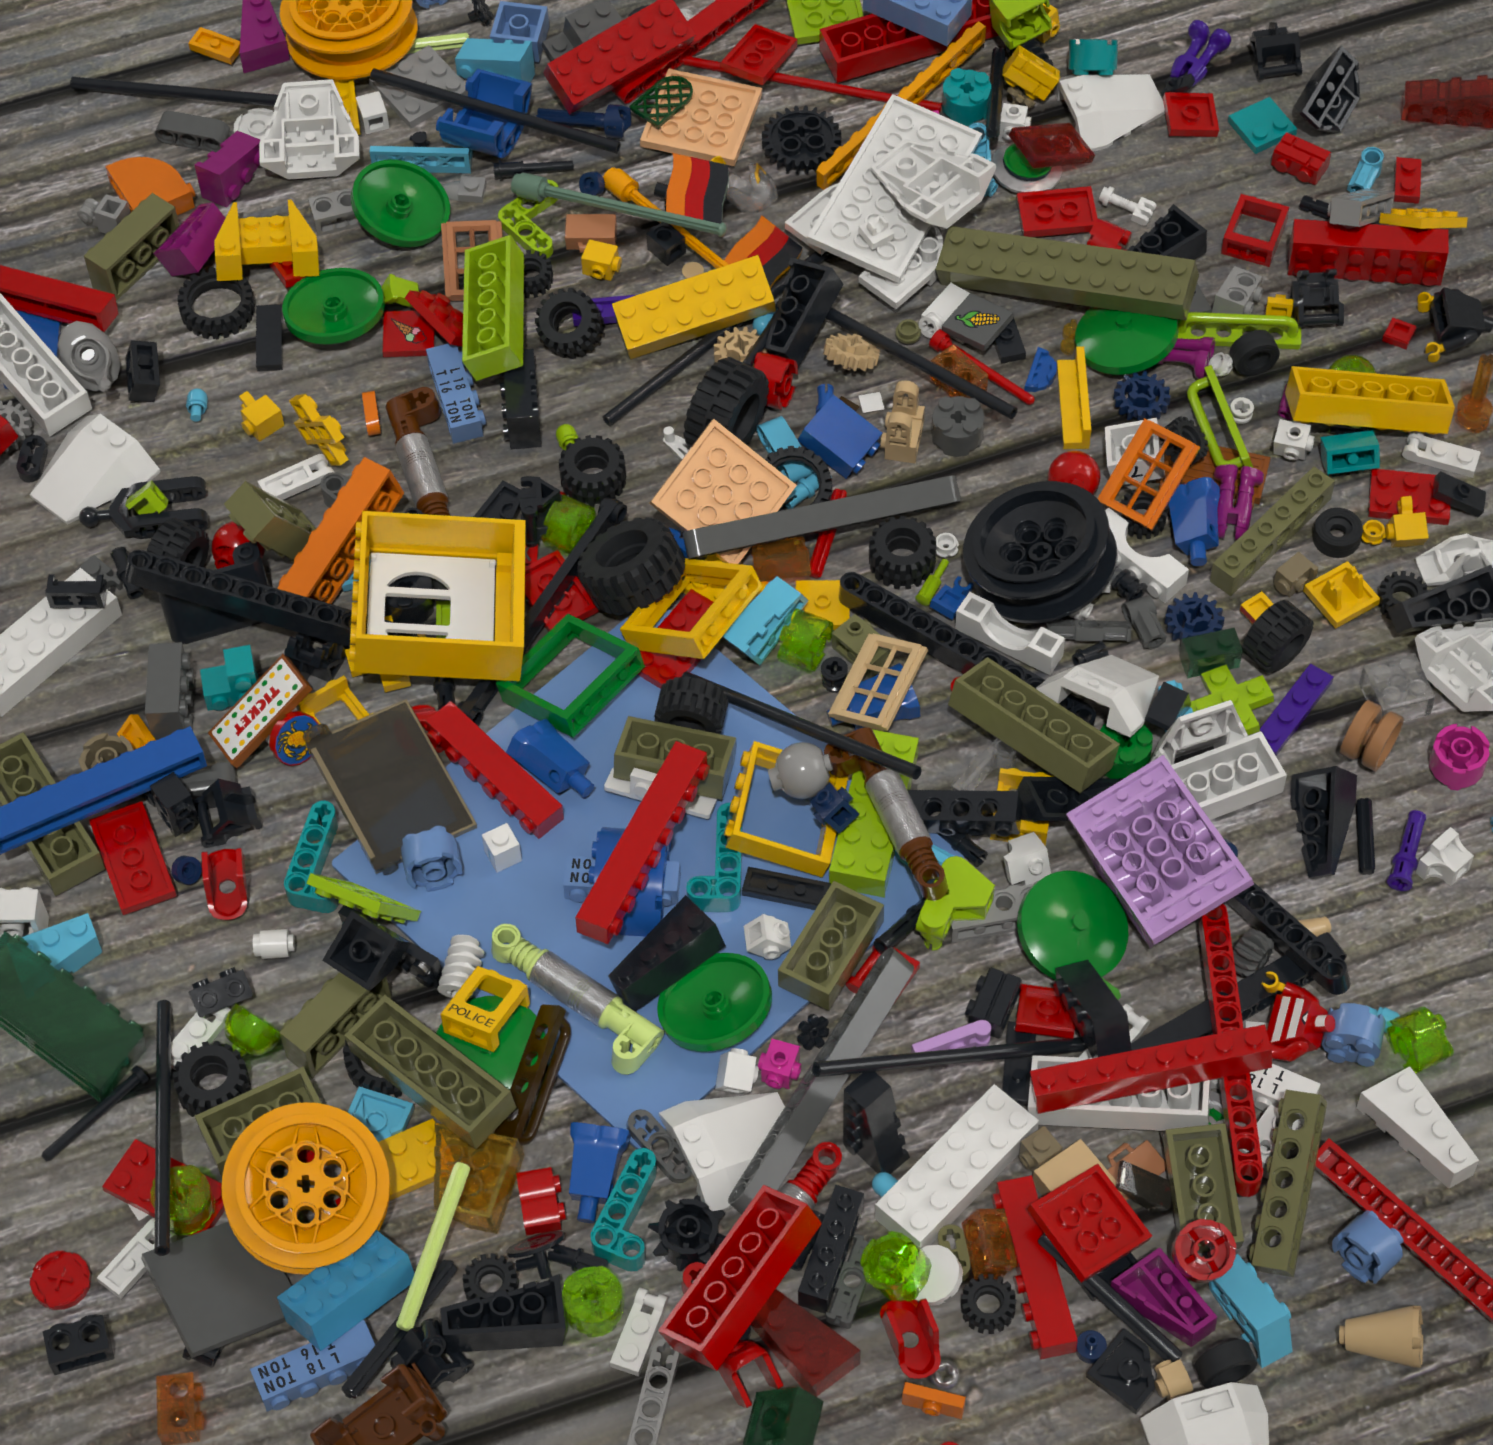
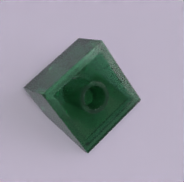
[743,1386,824,1445]

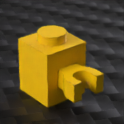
[239,391,284,442]
[1385,496,1429,548]

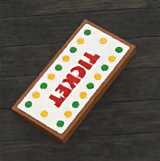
[208,654,313,768]

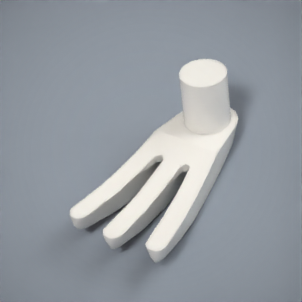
[663,426,690,460]

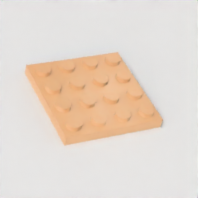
[640,69,762,167]
[649,419,797,564]

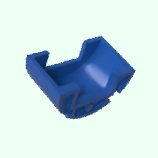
[436,69,532,158]
[589,827,672,937]

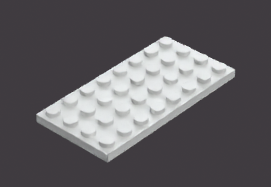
[807,94,982,283]

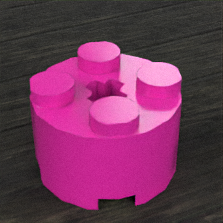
[1429,724,1490,791]

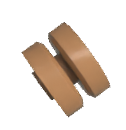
[1340,700,1404,772]

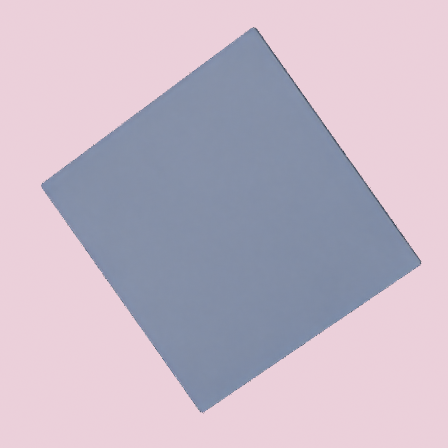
[332,609,964,1149]

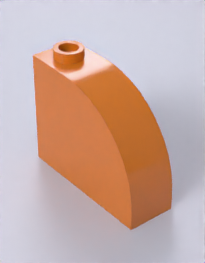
[105,157,196,215]

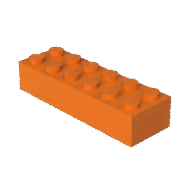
[277,457,405,604]

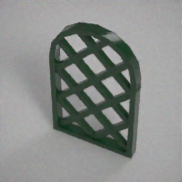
[629,76,693,129]

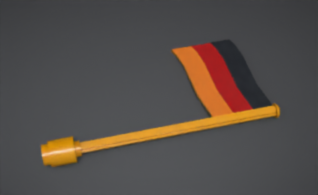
[603,167,803,289]

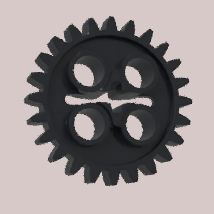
[762,105,842,174]

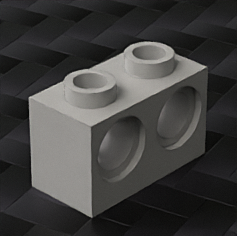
[308,188,362,236]
[1212,266,1264,325]

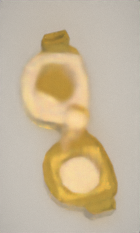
[1060,319,1077,355]

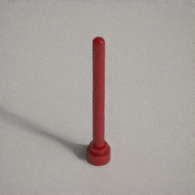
[929,329,1035,405]

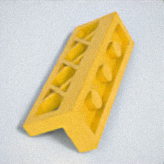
[1057,347,1091,449]

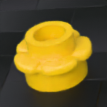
[1361,520,1386,545]

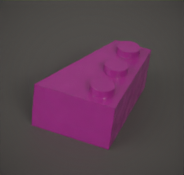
[240,0,290,74]
[194,130,260,208]
[154,202,225,276]
[1111,1247,1217,1347]

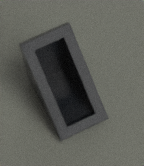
[1145,682,1191,730]

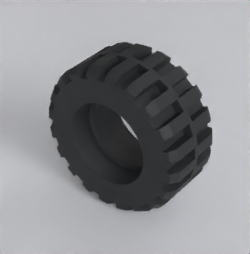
[683,357,769,448]
[577,517,685,615]

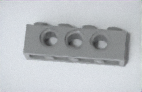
[1328,188,1394,227]
[949,881,1038,943]

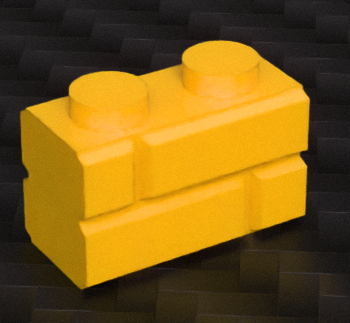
[1002,45,1060,101]

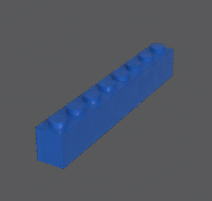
[0,726,207,855]

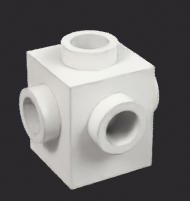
[998,103,1031,143]
[1273,419,1315,460]
[744,914,791,960]

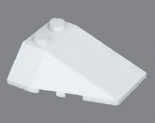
[1053,74,1165,154]
[259,79,360,179]
[871,140,996,229]
[30,414,160,525]
[1415,620,1493,712]
[1149,700,1248,765]
[659,1092,785,1211]

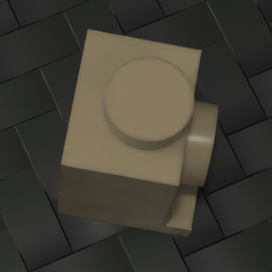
[1274,552,1318,598]

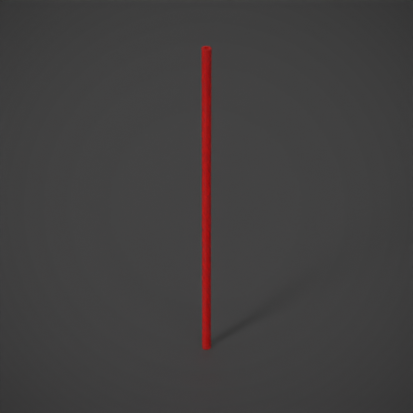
[682,57,942,113]

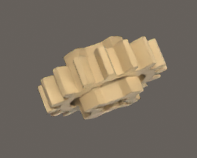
[714,326,768,367]
[823,333,880,371]

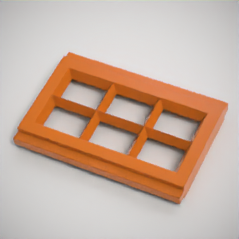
[1097,418,1200,530]

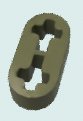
[938,1224,970,1282]

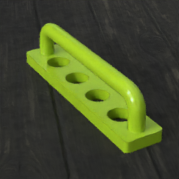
[1177,312,1301,349]
[1187,365,1253,468]

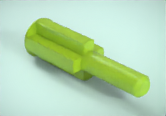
[915,559,949,606]

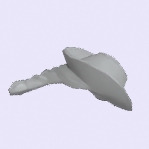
[58,321,121,392]

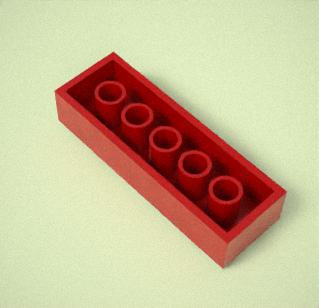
[543,0,696,115]
[1288,219,1449,286]
[658,1185,822,1371]

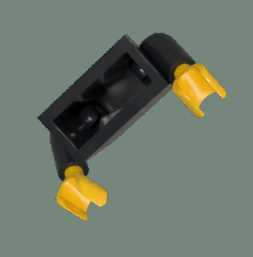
[1417,287,1493,363]

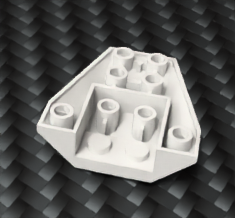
[1036,655,1159,737]
[1140,1382,1269,1445]

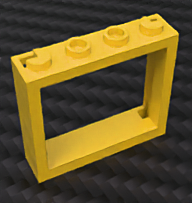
[620,558,762,659]
[724,741,849,877]

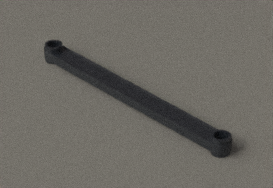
[457,497,627,726]

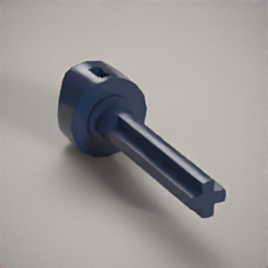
[536,104,631,139]

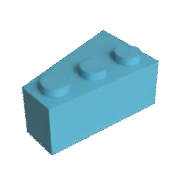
[455,38,535,82]
[722,576,809,665]
[6,913,102,1005]
[1209,1254,1293,1368]

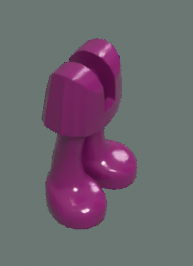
[1157,337,1215,379]

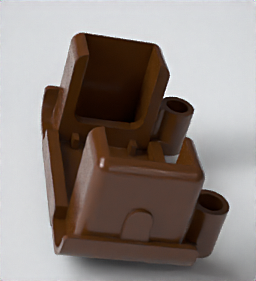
[310,1362,447,1445]

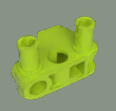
[916,856,995,951]

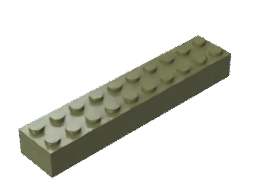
[935,226,1199,320]

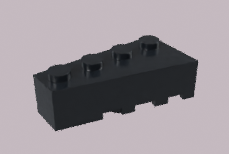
[1127,204,1207,260]
[765,257,844,367]
[1053,960,1132,1058]
[439,1274,566,1353]

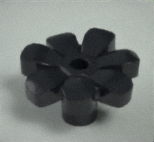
[468,0,494,26]
[797,1014,829,1051]

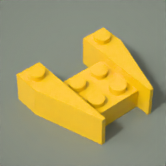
[214,199,319,281]

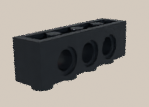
[907,790,1023,837]
[798,1185,864,1314]

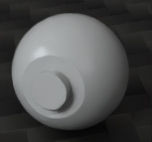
[768,742,833,799]

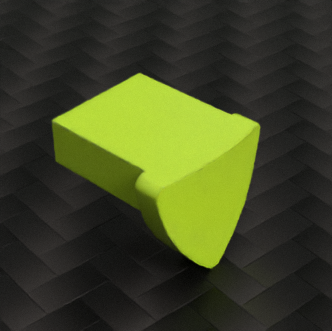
[382,274,419,308]

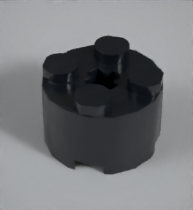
[384,575,435,624]

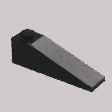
[1290,766,1357,879]
[1016,776,1121,821]

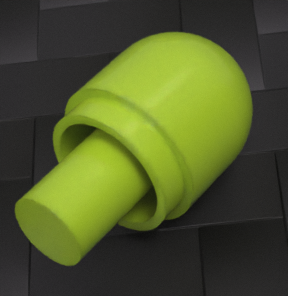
[556,424,579,450]

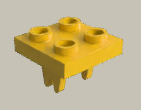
[1303,561,1380,629]

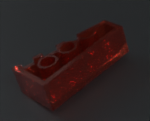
[1401,75,1493,128]
[751,1289,861,1400]

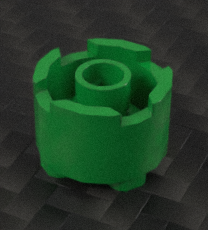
[1100,723,1153,779]

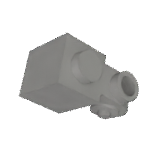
[77,194,131,234]

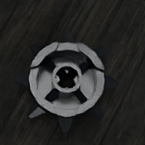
[648,1195,726,1272]

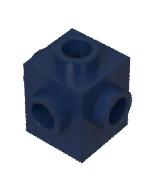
[810,782,859,834]

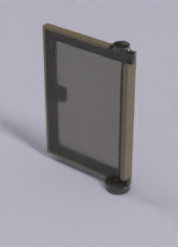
[303,699,477,875]

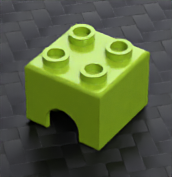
[989,0,1052,50]

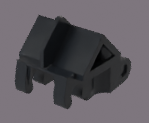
[1249,22,1302,81]
[1289,269,1344,328]
[519,476,568,547]
[284,633,350,682]
[193,778,262,848]
[390,1325,474,1389]

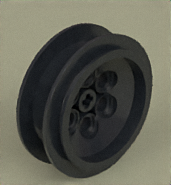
[963,481,1118,623]

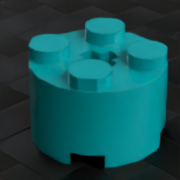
[1068,39,1118,75]
[942,68,991,126]

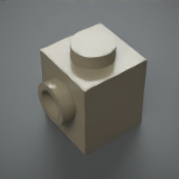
[1019,1126,1063,1173]

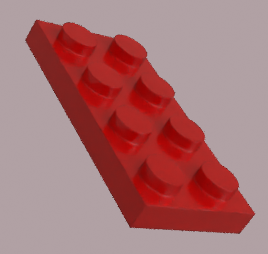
[629,589,714,689]
[89,801,177,915]
[102,1139,225,1236]

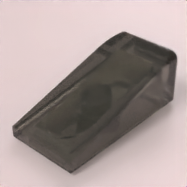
[1116,1160,1172,1213]

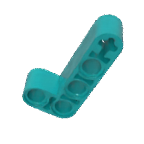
[284,800,339,913]
[686,802,743,912]
[590,1148,657,1272]

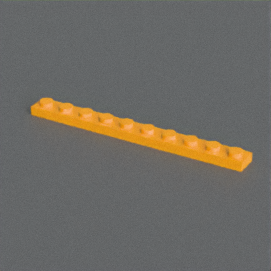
[816,21,986,190]

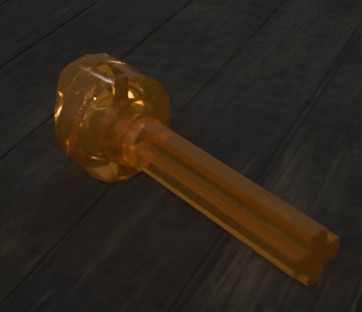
[1455,354,1493,433]

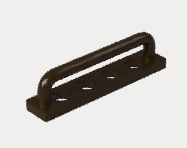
[493,1004,571,1146]

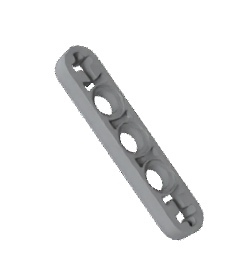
[627,1338,680,1445]

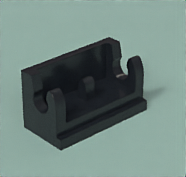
[45,574,107,608]

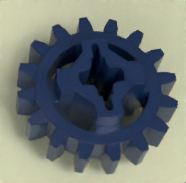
[1113,371,1171,421]
[1165,592,1225,648]

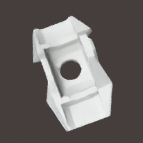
[1415,534,1493,586]

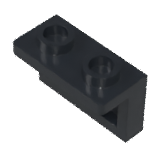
[188,967,253,1017]

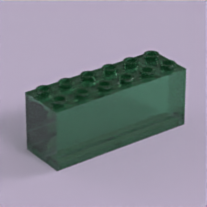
[0,931,146,1102]

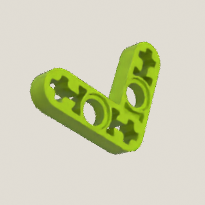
[498,180,558,258]

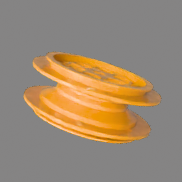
[280,0,418,80]
[222,1102,390,1275]

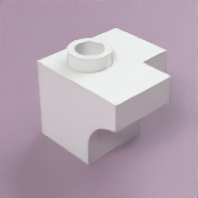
[1416,827,1474,886]
[1003,832,1051,886]

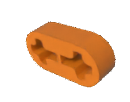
[362,391,381,436]

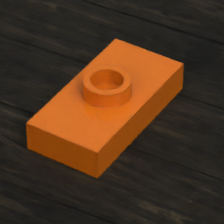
[902,1382,966,1419]

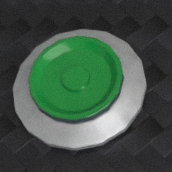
[991,141,1062,193]

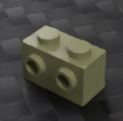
[832,614,893,678]

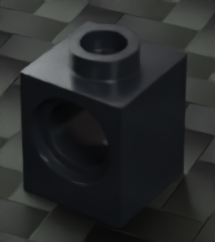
[646,222,686,266]

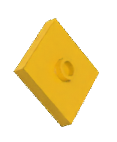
[796,580,850,630]

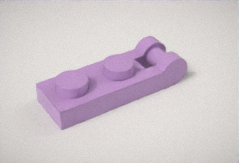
[911,1020,991,1053]

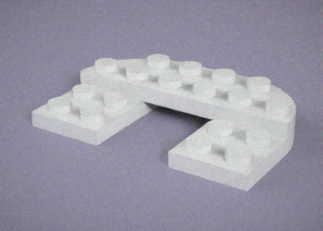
[785,183,943,309]

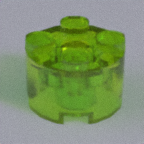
[541,495,596,554]
[777,608,833,671]
[1387,1007,1454,1074]
[151,1165,215,1235]
[860,1231,932,1301]
[562,1266,624,1337]

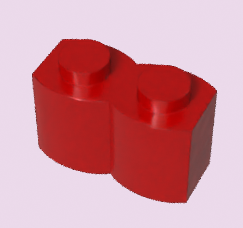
[516,1167,566,1236]

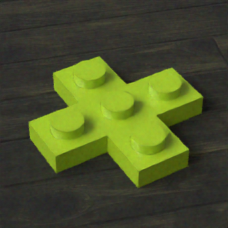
[1190,665,1274,736]

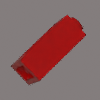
[1221,194,1289,267]

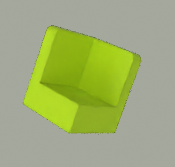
[125,480,169,515]

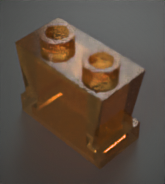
[751,537,811,582]

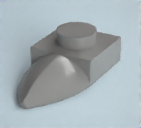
[442,176,487,203]

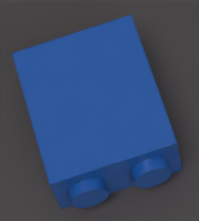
[798,394,883,479]

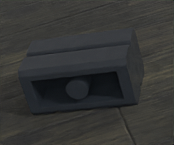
[965,967,1022,1039]

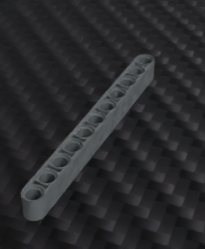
[682,475,961,559]
[728,947,914,1214]

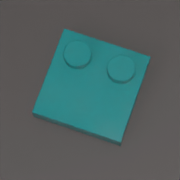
[1228,97,1297,154]

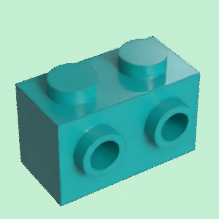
[1320,430,1380,474]

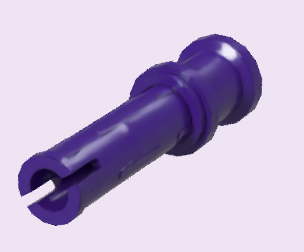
[1387,810,1426,891]

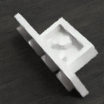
[604,768,717,819]

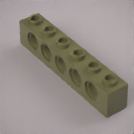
[1210,467,1335,596]
[1249,1090,1327,1277]

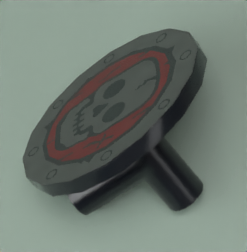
[506,1231,565,1280]

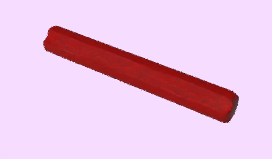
[808,488,847,579]

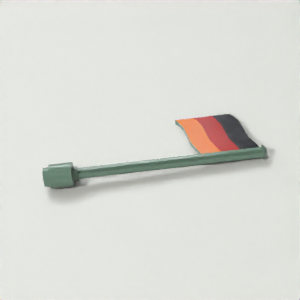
[511,153,729,237]

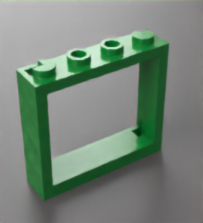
[496,614,645,738]

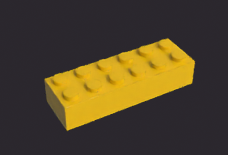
[612,255,776,360]
[1285,366,1455,435]

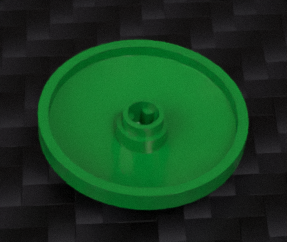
[350,160,450,247]
[282,268,385,344]
[1075,307,1179,375]
[1017,871,1129,980]
[657,953,772,1052]
[436,996,546,1093]

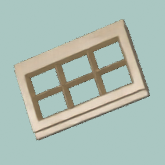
[828,633,928,731]

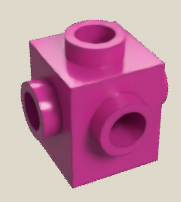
[758,1038,802,1089]

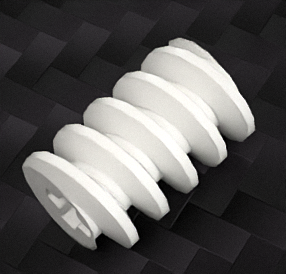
[437,935,485,998]

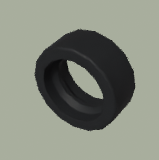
[1194,1339,1257,1389]

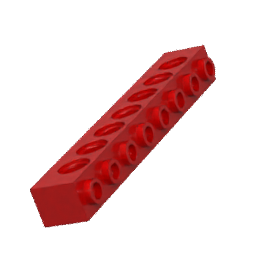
[1315,1138,1493,1324]

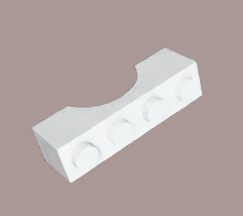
[1105,508,1189,603]
[955,592,1065,675]

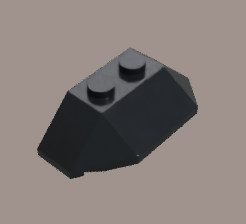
[1294,46,1360,133]

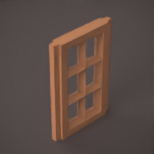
[441,220,502,301]

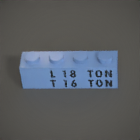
[426,343,486,444]
[563,856,681,906]
[250,1320,375,1412]

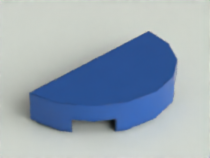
[1024,347,1057,392]

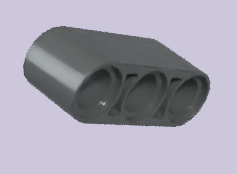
[155,111,230,152]

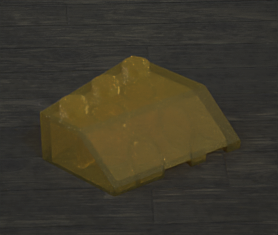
[434,1123,524,1234]

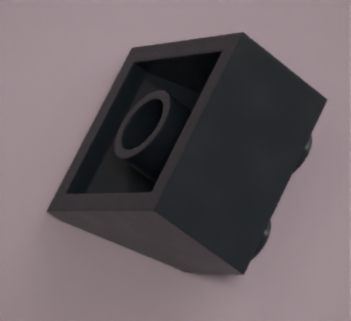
[322,910,410,991]

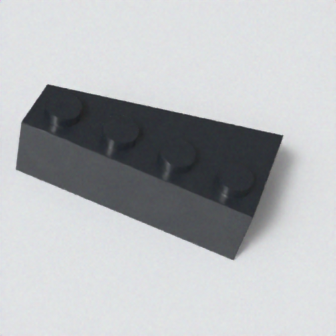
[500,349,542,450]
[1387,565,1493,633]
[608,895,726,1011]
[843,1072,910,1174]

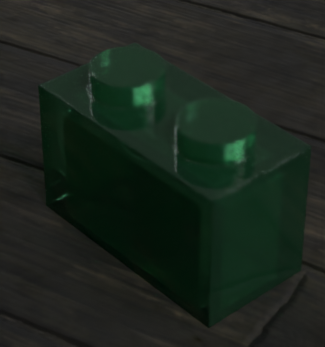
[1179,628,1243,679]

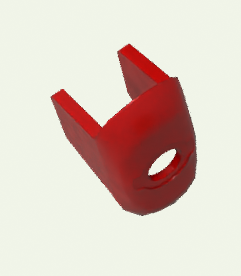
[201,848,247,920]
[880,1297,941,1379]
[718,1340,783,1408]

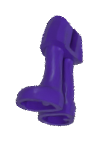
[1170,20,1232,87]

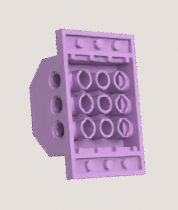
[1066,755,1254,949]

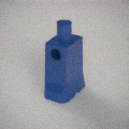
[1167,477,1220,566]
[826,663,921,730]
[506,719,594,797]
[569,1122,631,1223]

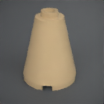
[1339,1305,1423,1368]

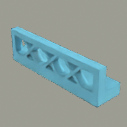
[369,146,473,174]

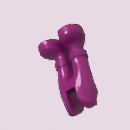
[1214,464,1264,540]

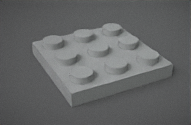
[369,45,468,129]

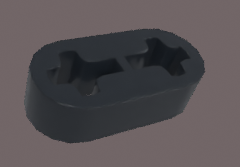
[16,435,48,483]

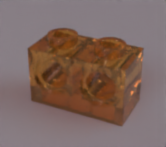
[929,344,988,398]
[962,1209,1017,1279]
[156,1372,205,1445]

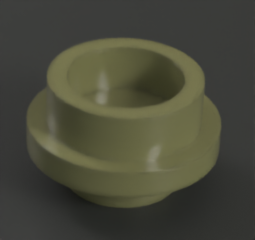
[895,319,921,344]

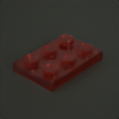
[1008,123,1095,168]

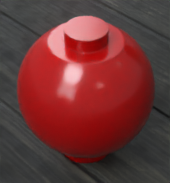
[1047,450,1101,495]
[211,521,265,569]

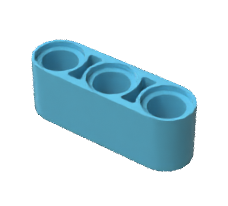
[757,416,813,483]

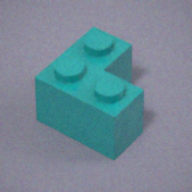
[200,645,258,711]

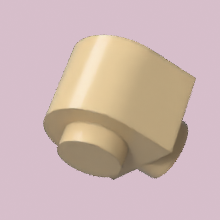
[1154,1359,1193,1401]

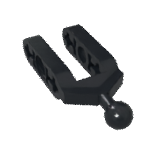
[79,476,208,539]

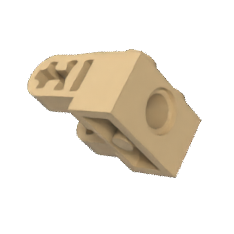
[880,381,925,464]

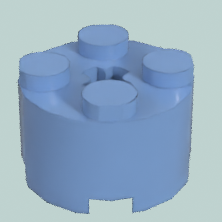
[401,826,462,891]
[1322,1003,1386,1067]
[1332,1210,1404,1284]

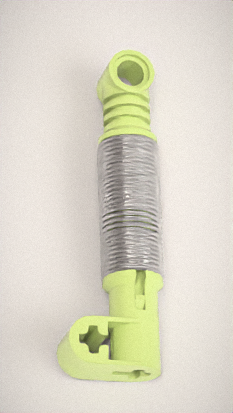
[491,924,664,1074]

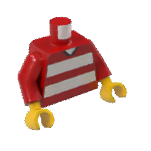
[1262,971,1335,1062]

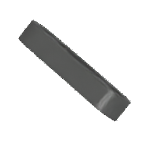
[626,1109,692,1183]

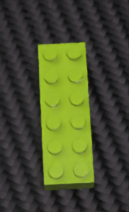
[462,235,524,381]
[829,729,919,898]

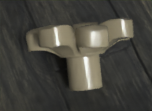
[1007,87,1036,108]

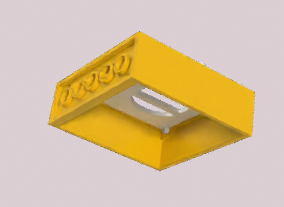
[349,511,525,681]

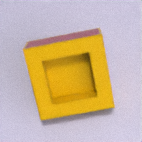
[1240,591,1273,624]

